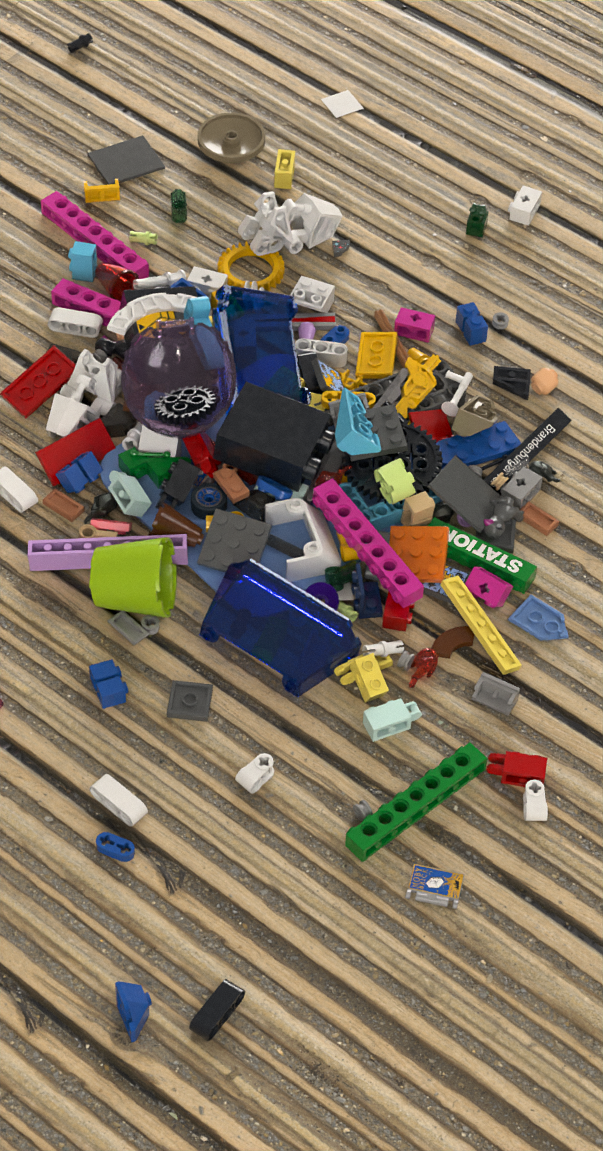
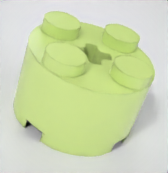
[374,458,416,505]

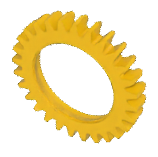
[217,241,285,294]

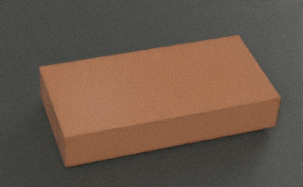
[43,488,85,522]
[520,501,559,536]

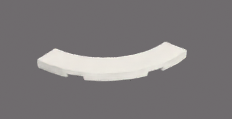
[107,293,196,336]

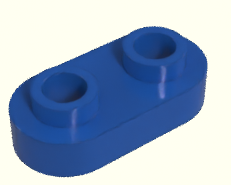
[321,325,350,344]
[256,476,293,501]

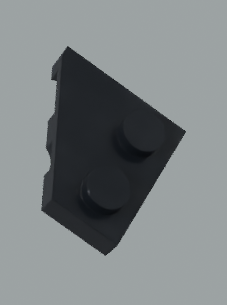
[492,366,531,400]

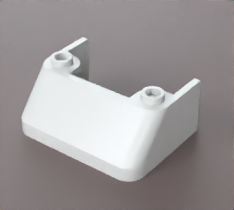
[265,498,341,583]

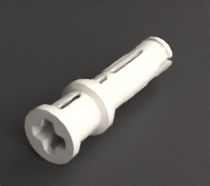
[133,270,187,290]
[122,412,144,451]

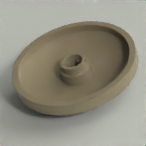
[198,112,266,163]

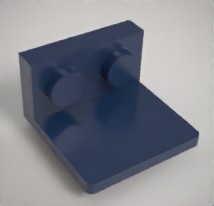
[351,564,383,619]

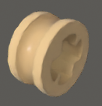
[490,472,509,491]

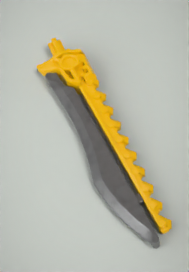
[305,354,441,504]

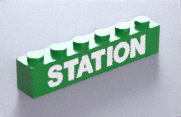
[428,517,537,594]

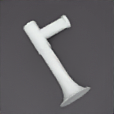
[441,370,473,417]

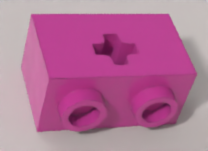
[394,307,435,343]
[465,566,513,608]

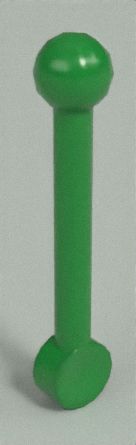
[130,450,171,458]

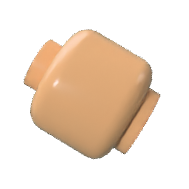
[531,368,558,395]

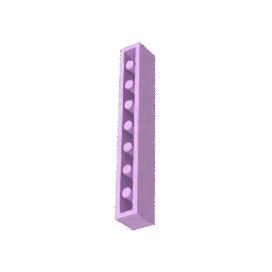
[28,534,188,571]

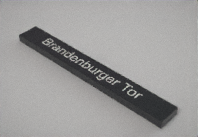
[484,408,572,493]

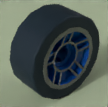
[191,483,227,520]

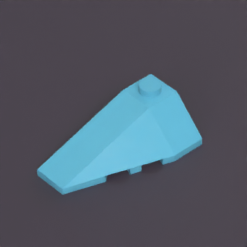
[335,387,381,455]

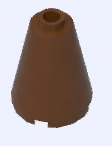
[148,502,204,547]

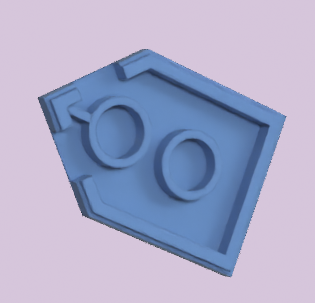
[508,595,569,640]

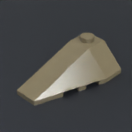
[451,395,498,437]

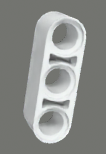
[47,307,103,338]
[295,338,348,367]
[0,466,38,513]
[89,774,148,826]

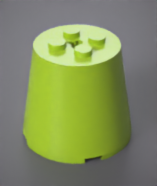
[89,537,177,618]

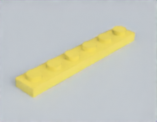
[440,575,522,675]

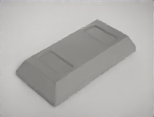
[107,611,149,645]

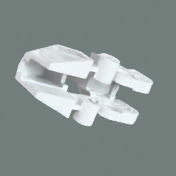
[238,191,342,256]
[46,349,126,438]

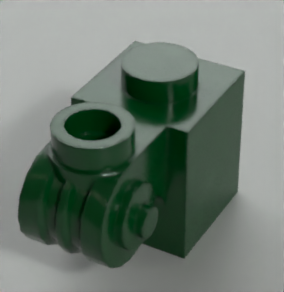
[466,203,489,238]

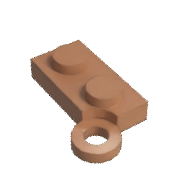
[213,463,250,504]

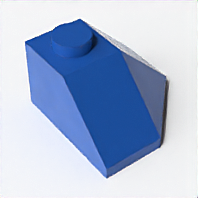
[115,981,152,1043]

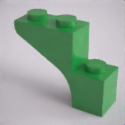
[118,447,191,489]

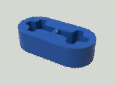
[96,832,135,862]

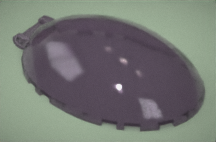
[121,317,236,439]

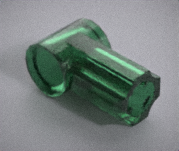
[170,189,187,223]
[324,561,362,591]

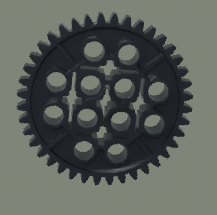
[342,419,443,504]

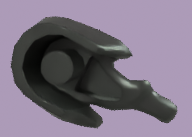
[529,461,561,483]
[84,492,118,524]
[432,501,454,524]

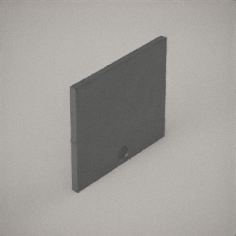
[88,135,165,185]
[427,456,502,533]

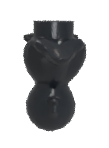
[95,335,132,369]

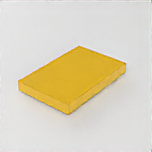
[355,332,398,379]

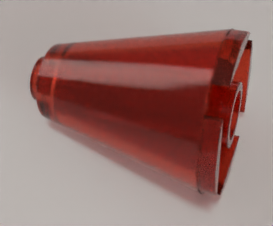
[95,262,139,302]

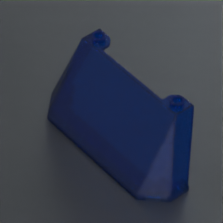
[212,285,312,417]
[199,558,362,697]

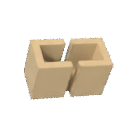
[400,491,435,526]

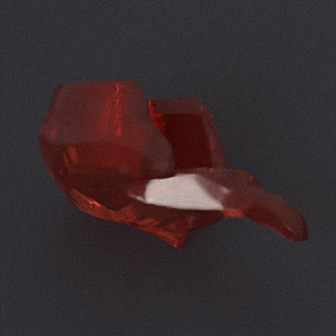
[313,465,353,488]
[409,648,438,688]

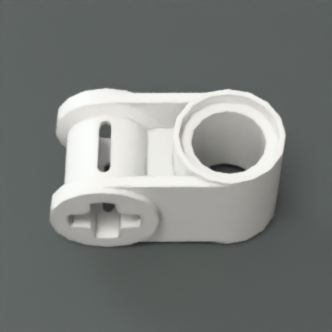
[235,753,274,794]
[523,780,548,821]

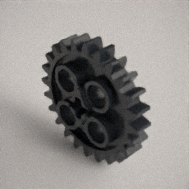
[154,385,217,426]

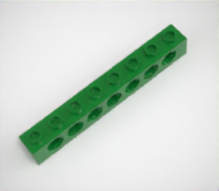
[345,743,487,862]

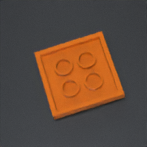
[387,526,450,583]

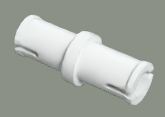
[362,640,404,657]

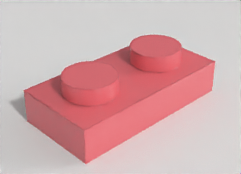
[90,518,132,535]

